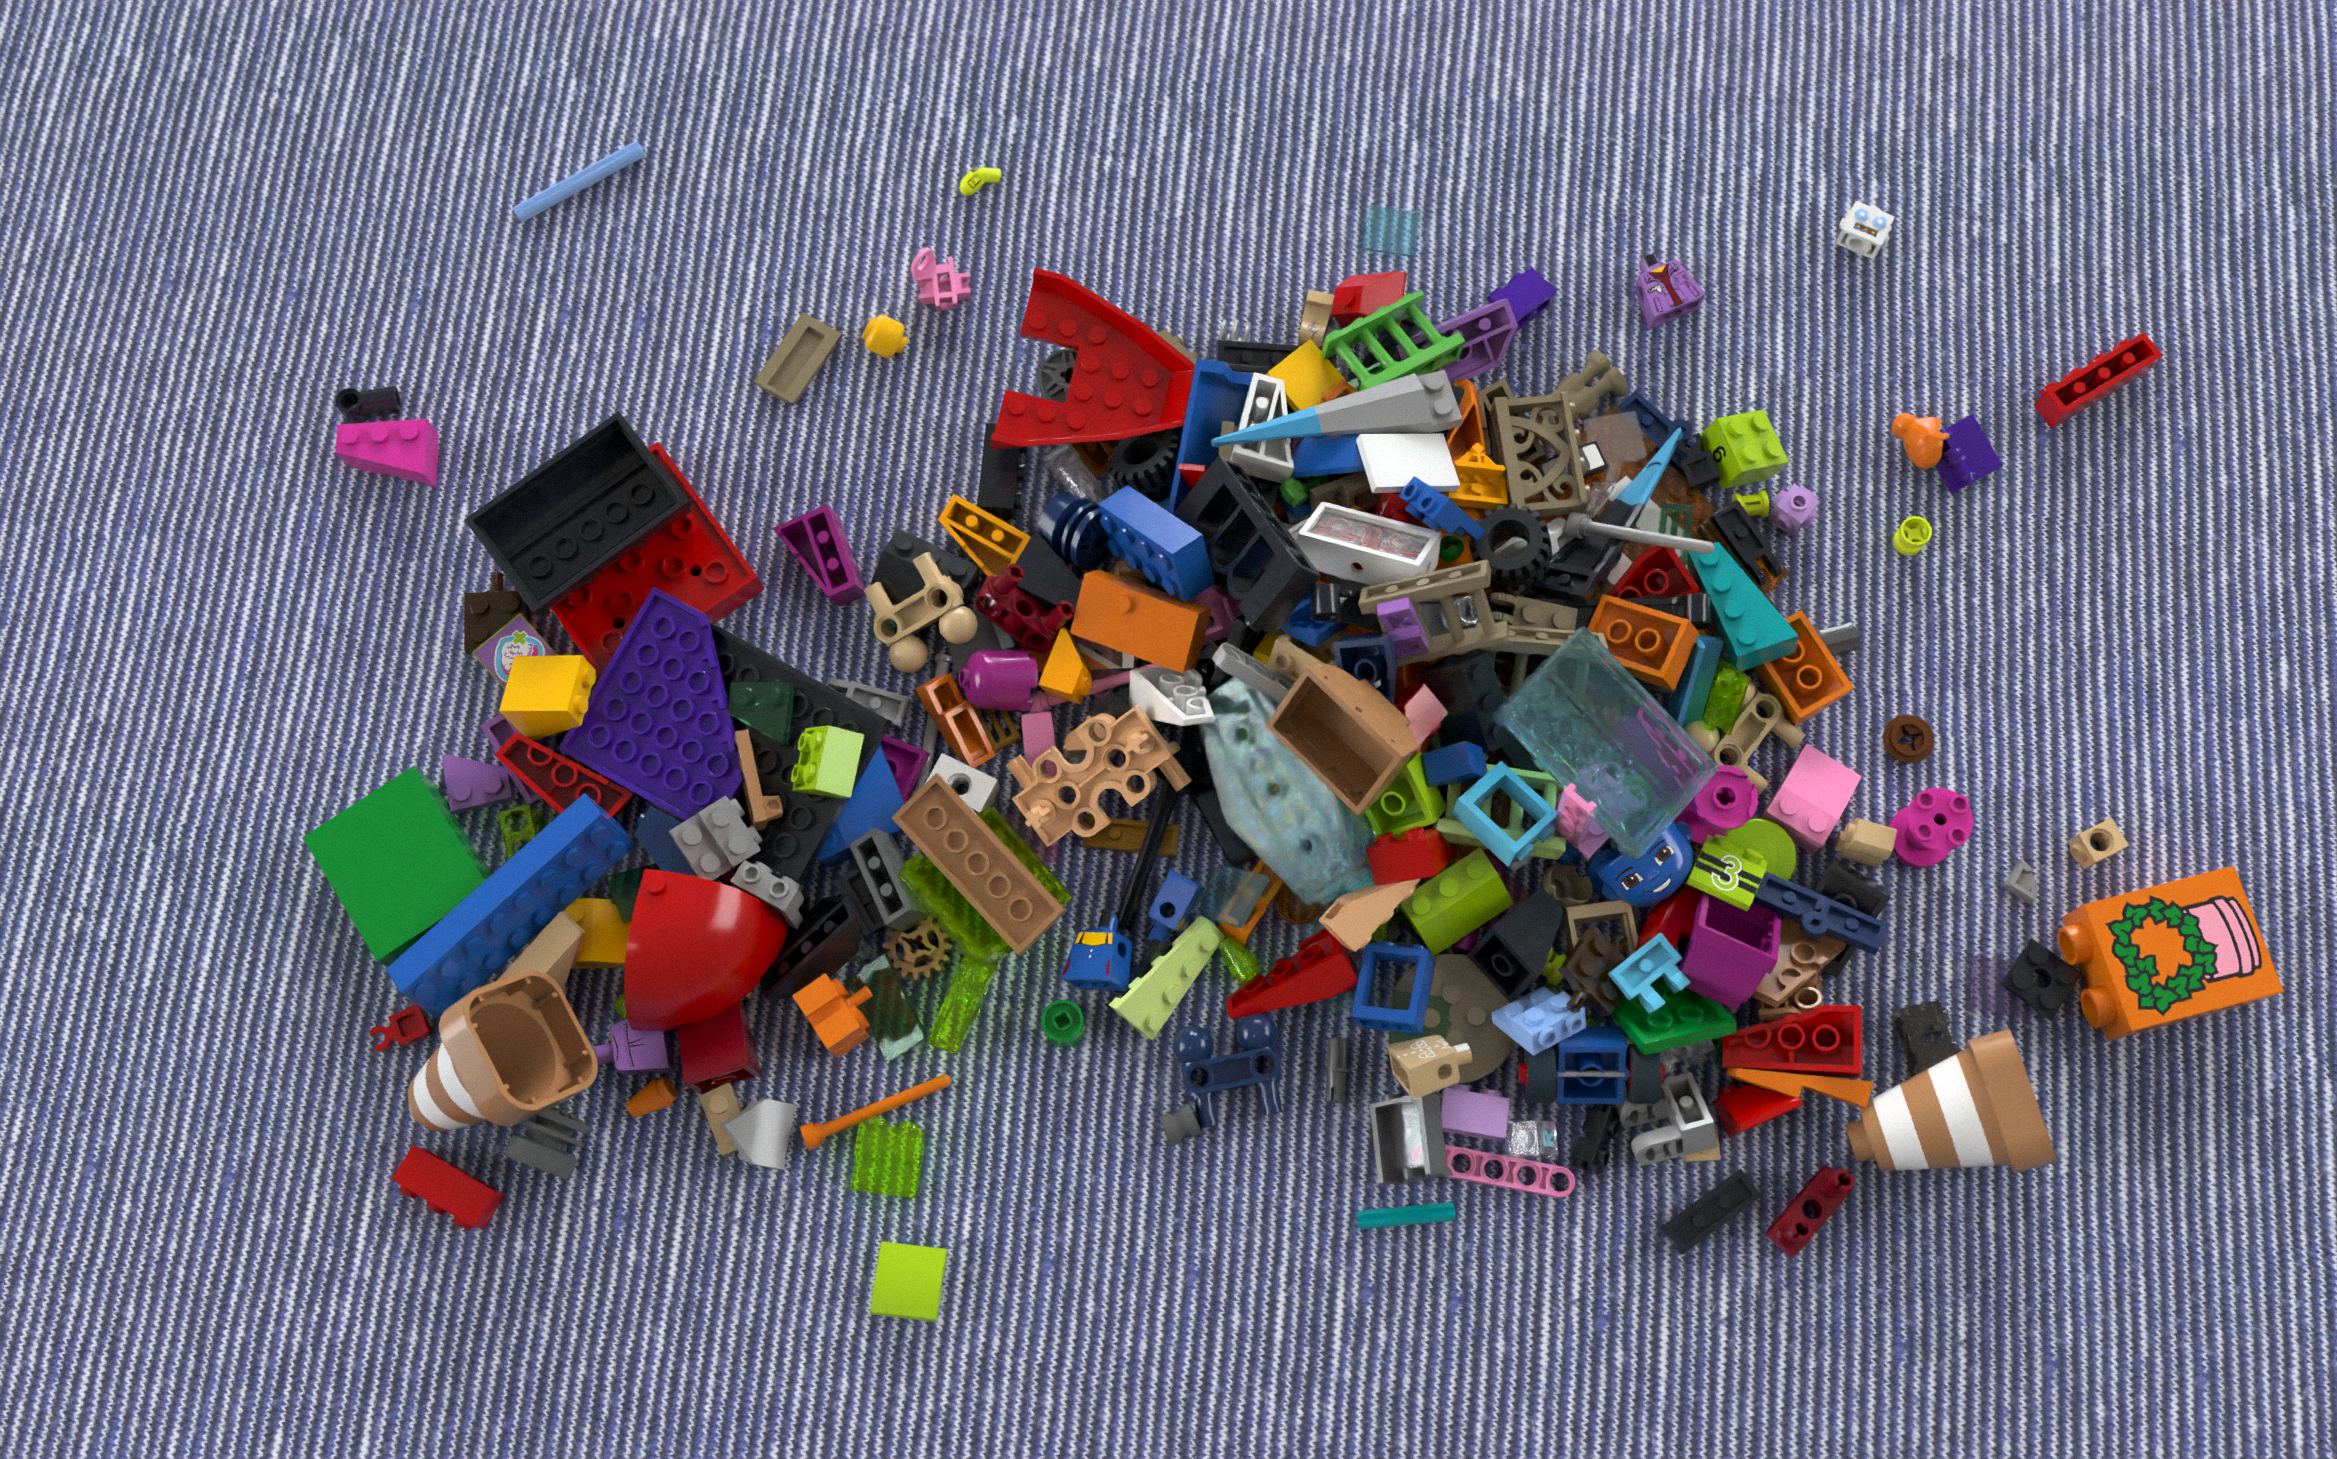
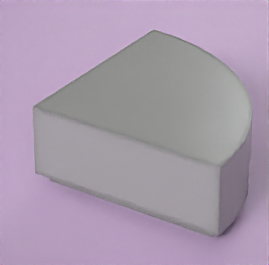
[2002,859,2038,905]

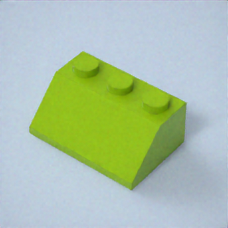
[1398,847,1514,956]

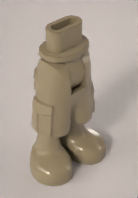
[1528,350,1629,440]

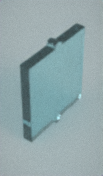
[1363,205,1420,258]

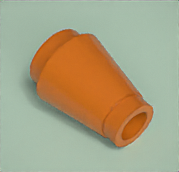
[626,1076,678,1118]

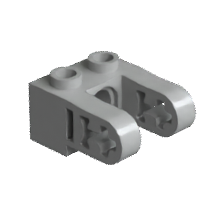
[1615,1072,1717,1165]

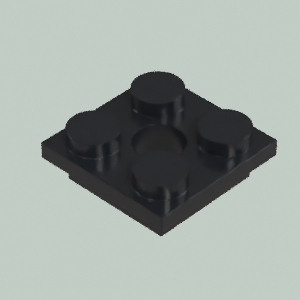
[2000,938,2082,1020]

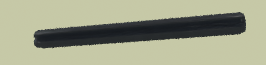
[1117,748,1192,930]

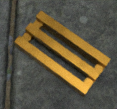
[966,699,1022,753]

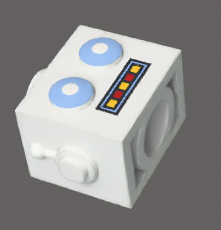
[1835,201,1895,260]

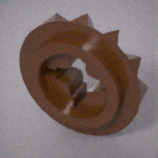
[1881,715,1934,765]

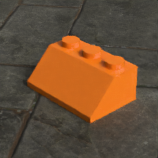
[1753,610,1854,727]

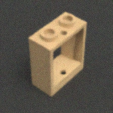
[1267,629,1351,682]
[1562,900,1638,958]

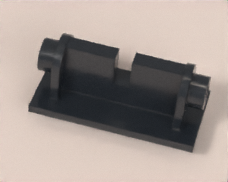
[1572,1104,1620,1176]

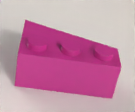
[336,419,438,488]

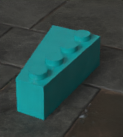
[1687,542,1799,673]

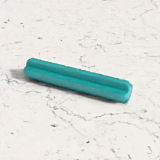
[1357,1202,1455,1229]

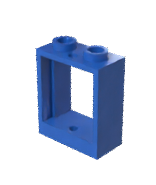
[1351,941,1436,1035]

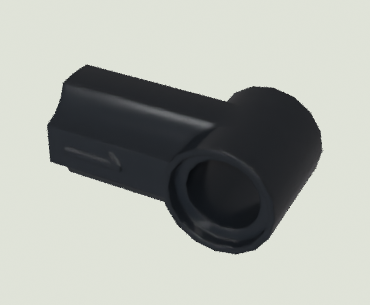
[335,386,402,424]

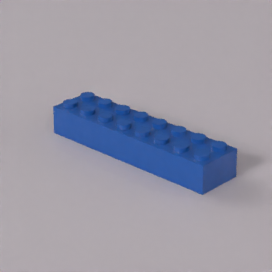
[386,793,636,1020]

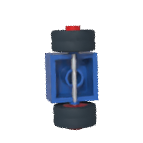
[1518,1026,1665,1104]

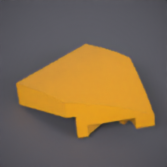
[1444,442,1508,510]

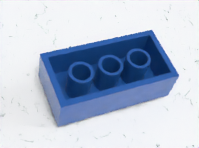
[1098,485,1215,603]

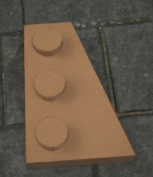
[1751,917,1847,1008]

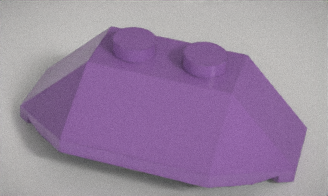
[1396,298,1518,384]

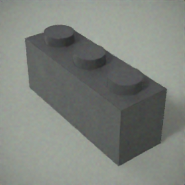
[849,828,930,932]

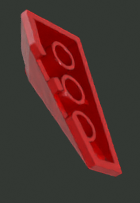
[1607,545,1701,599]
[1226,928,1359,1019]
[1722,1005,1863,1079]

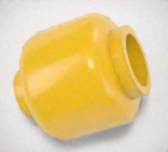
[862,314,908,359]

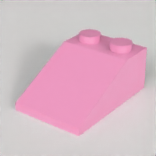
[1759,743,1862,855]

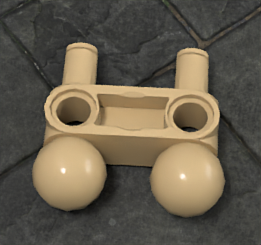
[863,552,978,673]
[1682,674,1806,796]

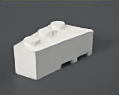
[1230,372,1294,484]

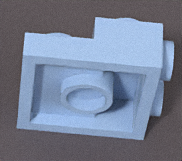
[1492,986,1586,1056]

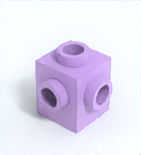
[1768,483,1820,537]

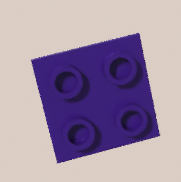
[1935,414,2003,494]

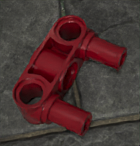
[974,563,1075,653]
[1764,1164,1855,1258]

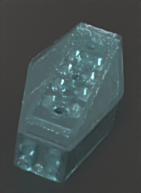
[1198,677,1376,907]

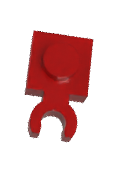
[369,1004,433,1052]

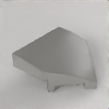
[721,1099,795,1170]

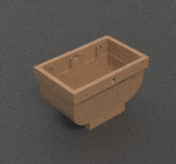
[1265,663,1418,816]

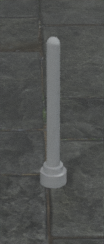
[1566,512,1715,554]

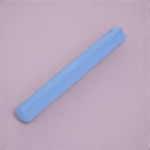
[513,141,645,222]

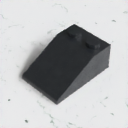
[1813,858,1891,979]

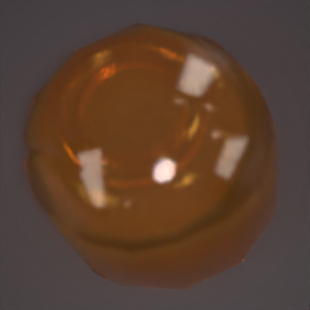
[1275,878,1324,926]

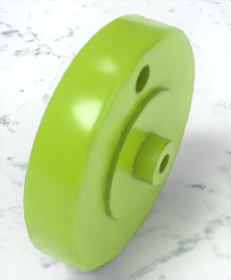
[1723,819,1797,881]

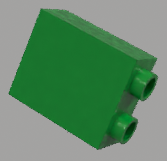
[302,766,492,967]

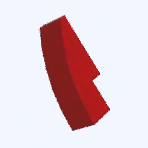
[1634,882,1700,952]

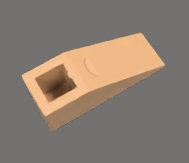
[1318,879,1421,952]

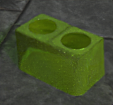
[498,804,545,860]

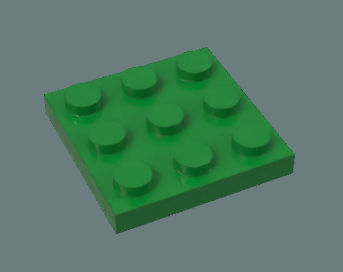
[1611,977,1737,1055]

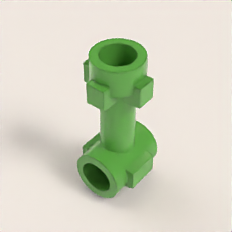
[1279,475,1328,508]

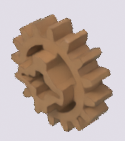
[883,914,954,983]

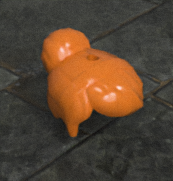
[1891,413,1949,470]

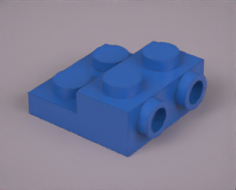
[1399,476,1486,541]

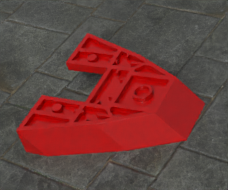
[991,268,1195,450]

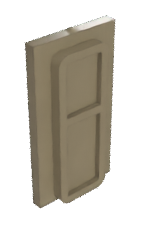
[754,312,843,406]

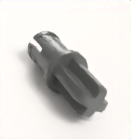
[1324,1037,1350,1103]

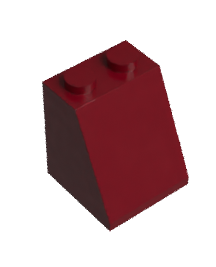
[677,999,762,1094]

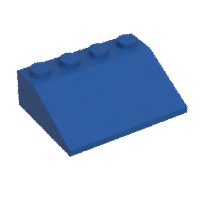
[817,744,905,868]

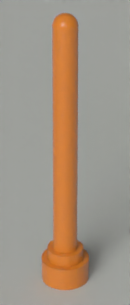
[800,1074,952,1151]

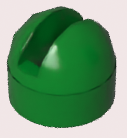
[1439,535,1464,562]

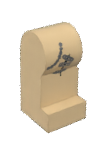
[1297,290,1334,347]

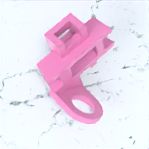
[911,248,970,311]

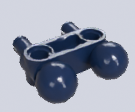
[1173,1013,1283,1129]

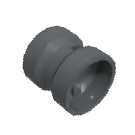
[1159,1103,1202,1147]

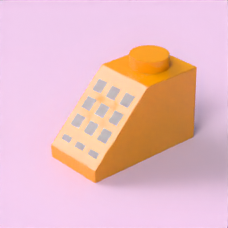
[1038,628,1092,704]

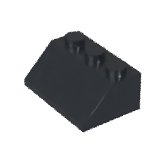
[870,529,979,627]
[1416,649,1517,753]

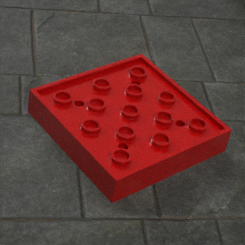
[552,442,765,678]

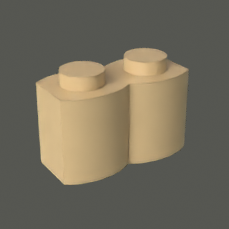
[1834,818,1897,868]

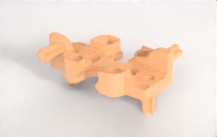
[1006,704,1192,848]

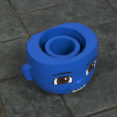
[1595,813,1694,907]

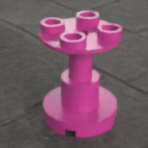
[1674,765,1758,845]
[1888,788,1974,868]

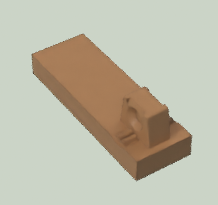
[734,729,783,830]

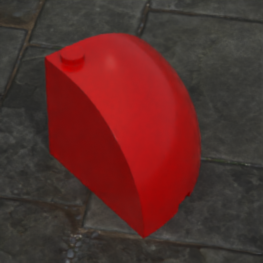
[624,869,789,1031]

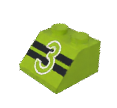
[1686,834,1768,912]

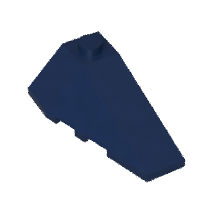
[1332,632,1397,704]

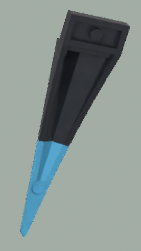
[1531,427,1683,604]

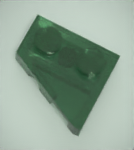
[728,682,794,745]

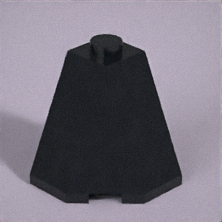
[1016,532,1082,627]

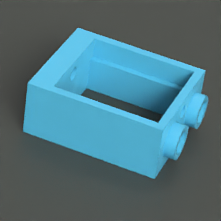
[1451,761,1559,867]

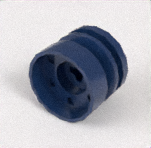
[1037,491,1110,570]

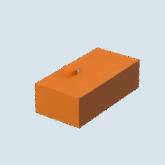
[1070,569,1212,674]

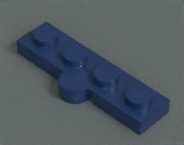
[1613,390,1712,494]
[1752,871,1889,956]

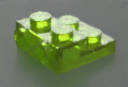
[850,1117,927,1199]

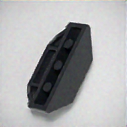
[760,895,860,1001]

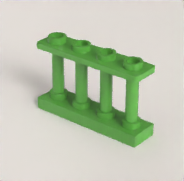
[1321,290,1465,392]

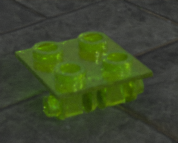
[1702,655,1751,735]

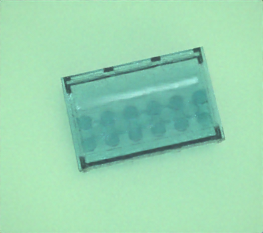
[1492,626,1721,859]

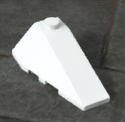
[1129,666,1213,726]

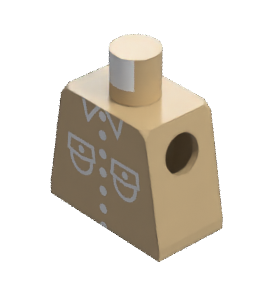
[1388,1035,1472,1099]

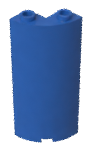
[1167,359,1254,523]

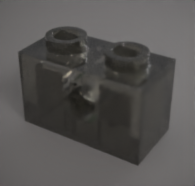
[1892,1000,1960,1077]

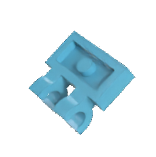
[1608,932,1691,1014]

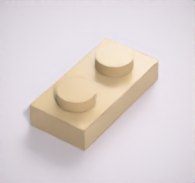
[699,1083,742,1157]

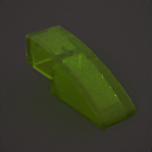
[928,947,998,1055]

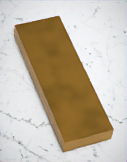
[1082,815,1180,858]

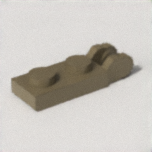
[1490,593,1578,631]

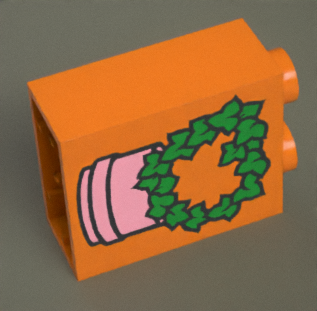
[2057,866,2284,1041]

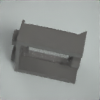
[1370,1093,1453,1185]

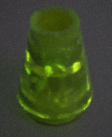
[1218,935,1262,985]

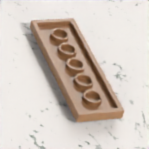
[891,773,1067,956]

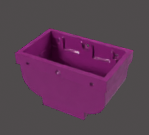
[1678,890,1782,1010]

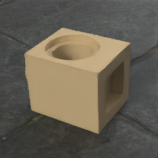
[2067,818,2129,869]

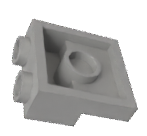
[669,795,762,881]
[730,860,805,929]

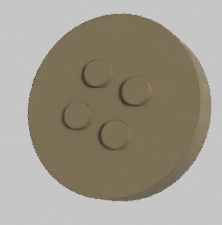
[1387,954,1515,1087]

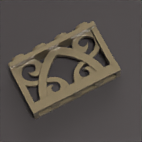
[1490,392,1591,517]

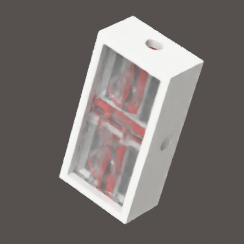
[1297,501,1441,586]

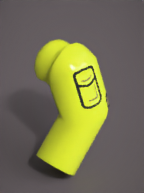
[960,167,1001,196]

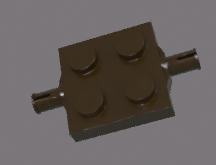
[464,572,529,654]
[1558,925,1628,1018]

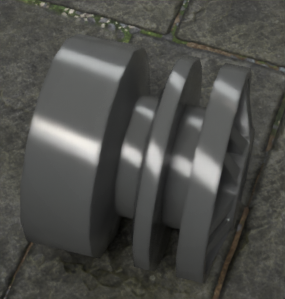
[1038,349,1078,404]
[504,1107,592,1180]

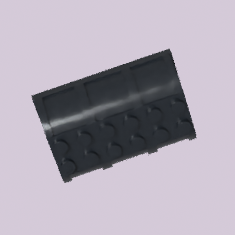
[464,411,692,618]

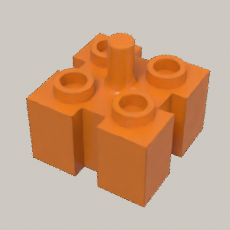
[792,974,873,1059]

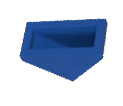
[1421,741,1488,787]

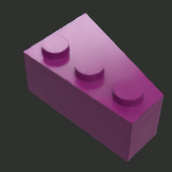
[772,504,866,607]

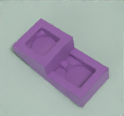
[1377,597,1430,658]

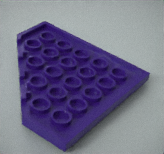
[558,587,745,821]

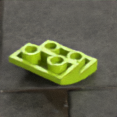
[870,1241,948,1322]

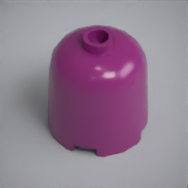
[959,649,1038,712]

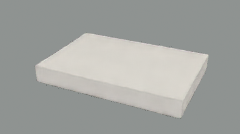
[1356,433,1460,493]

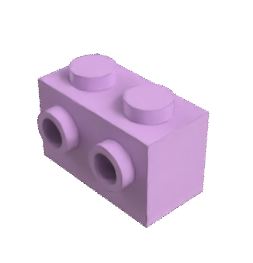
[1440,1084,1510,1142]

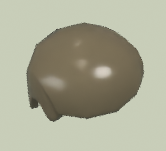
[1541,863,1594,910]

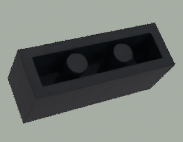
[977,422,1028,520]

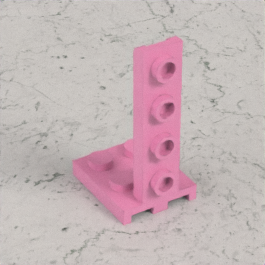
[1554,762,1641,861]

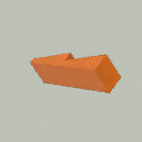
[1726,1067,1874,1107]

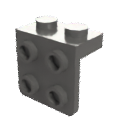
[943,609,1019,675]

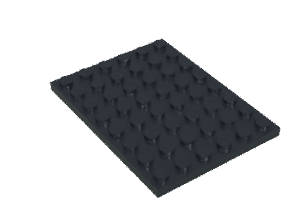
[598,621,892,888]

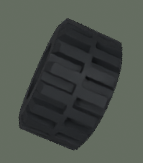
[1107,429,1180,503]
[1469,503,1553,591]

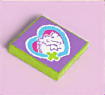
[472,613,557,689]

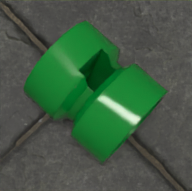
[1041,1000,1086,1048]

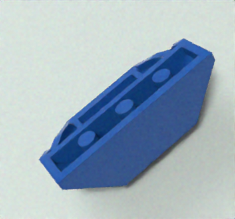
[1290,433,1382,478]

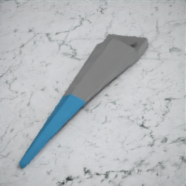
[1211,370,1463,447]

